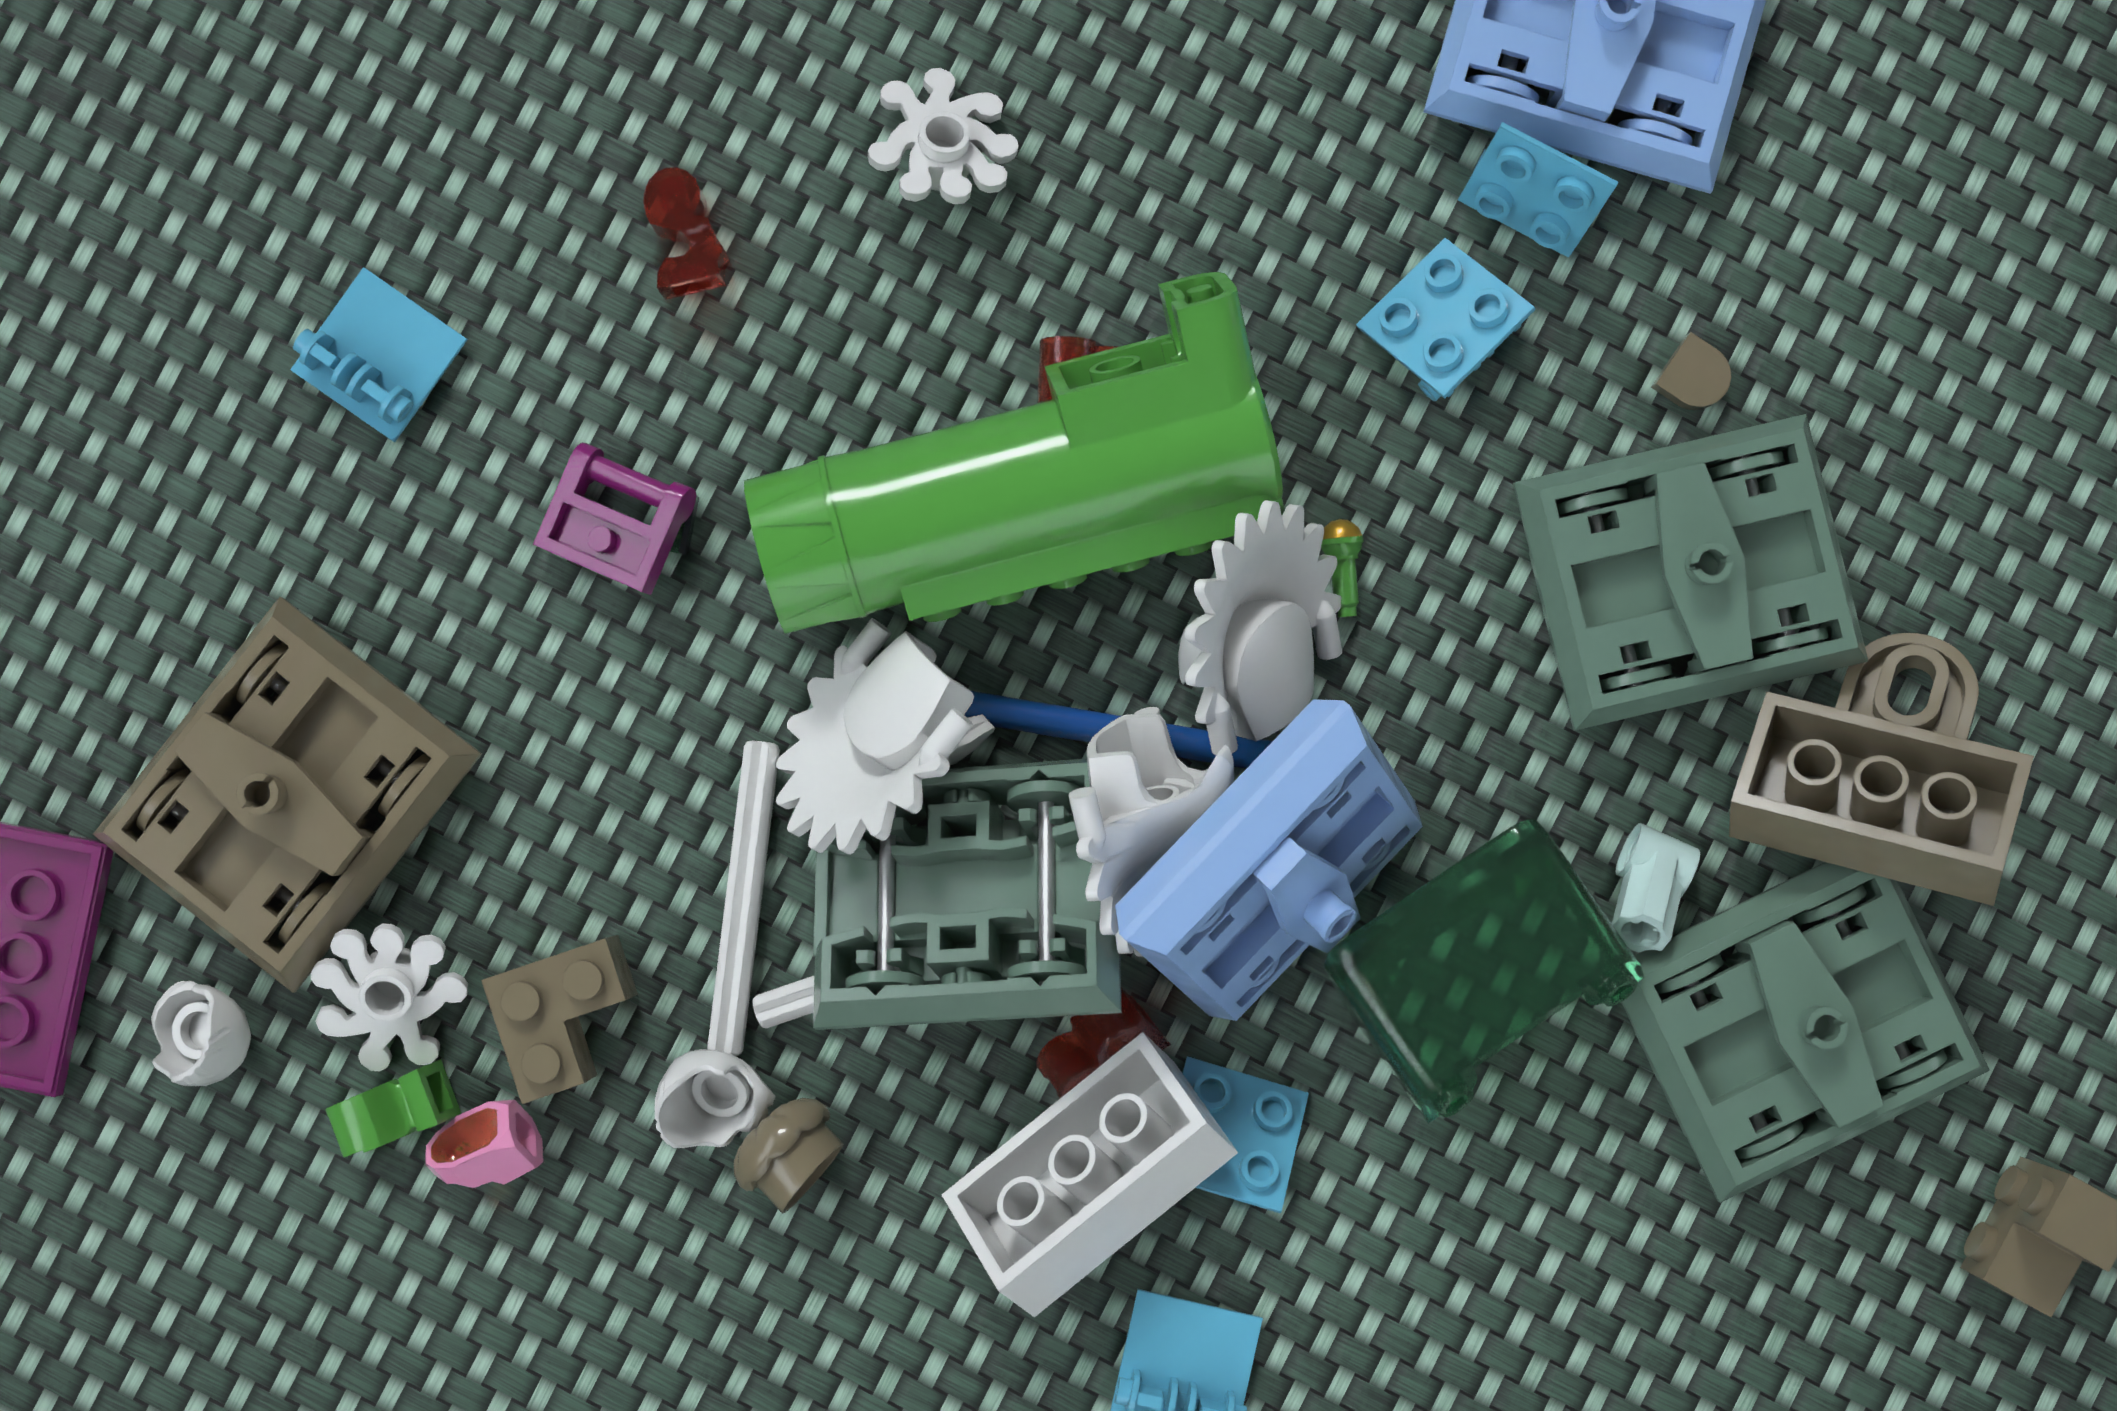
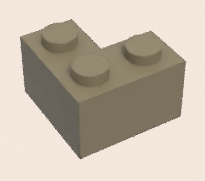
[481,935,638,1104]
[1960,1156,2117,1318]

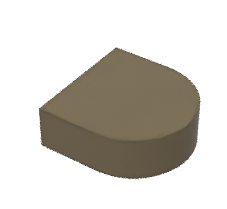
[1651,332,1731,410]

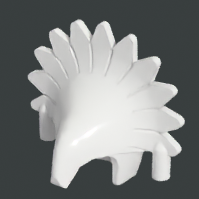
[1178,500,1342,755]
[776,618,995,855]
[1068,707,1234,957]

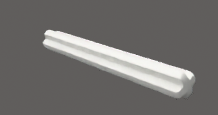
[707,740,780,1056]

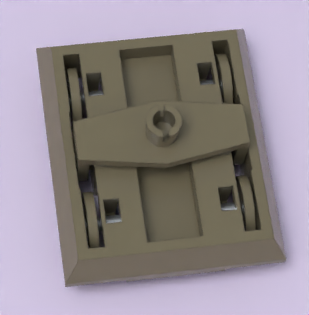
[93,597,482,993]

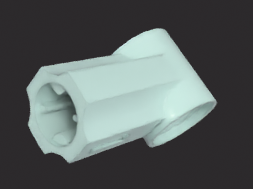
[1611,823,1700,953]

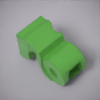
[325,1060,462,1157]

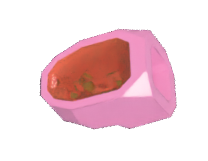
[425,1100,543,1188]

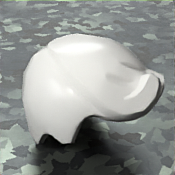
[151,981,251,1086]
[655,1049,776,1148]

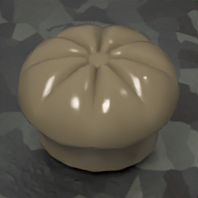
[733,1098,844,1214]

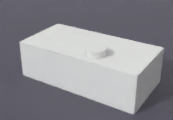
[942,1032,1238,1317]

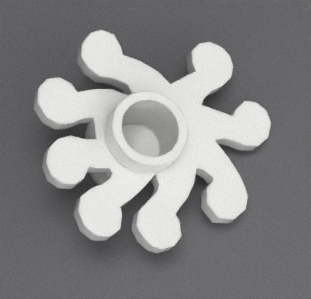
[867,68,1019,204]
[311,923,468,1071]

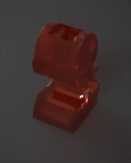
[643,167,730,300]
[1037,987,1171,1099]

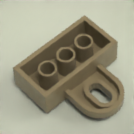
[1729,633,2034,906]

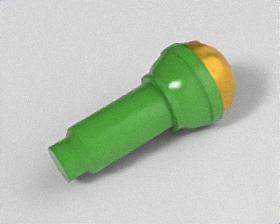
[1321,519,1364,617]

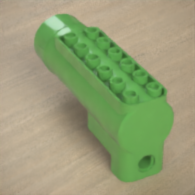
[744,272,1285,634]

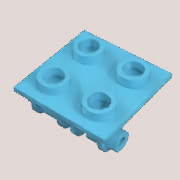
[1458,122,1618,258]
[1356,238,1535,401]
[290,267,468,442]
[1182,1056,1309,1213]
[1110,1289,1263,1411]

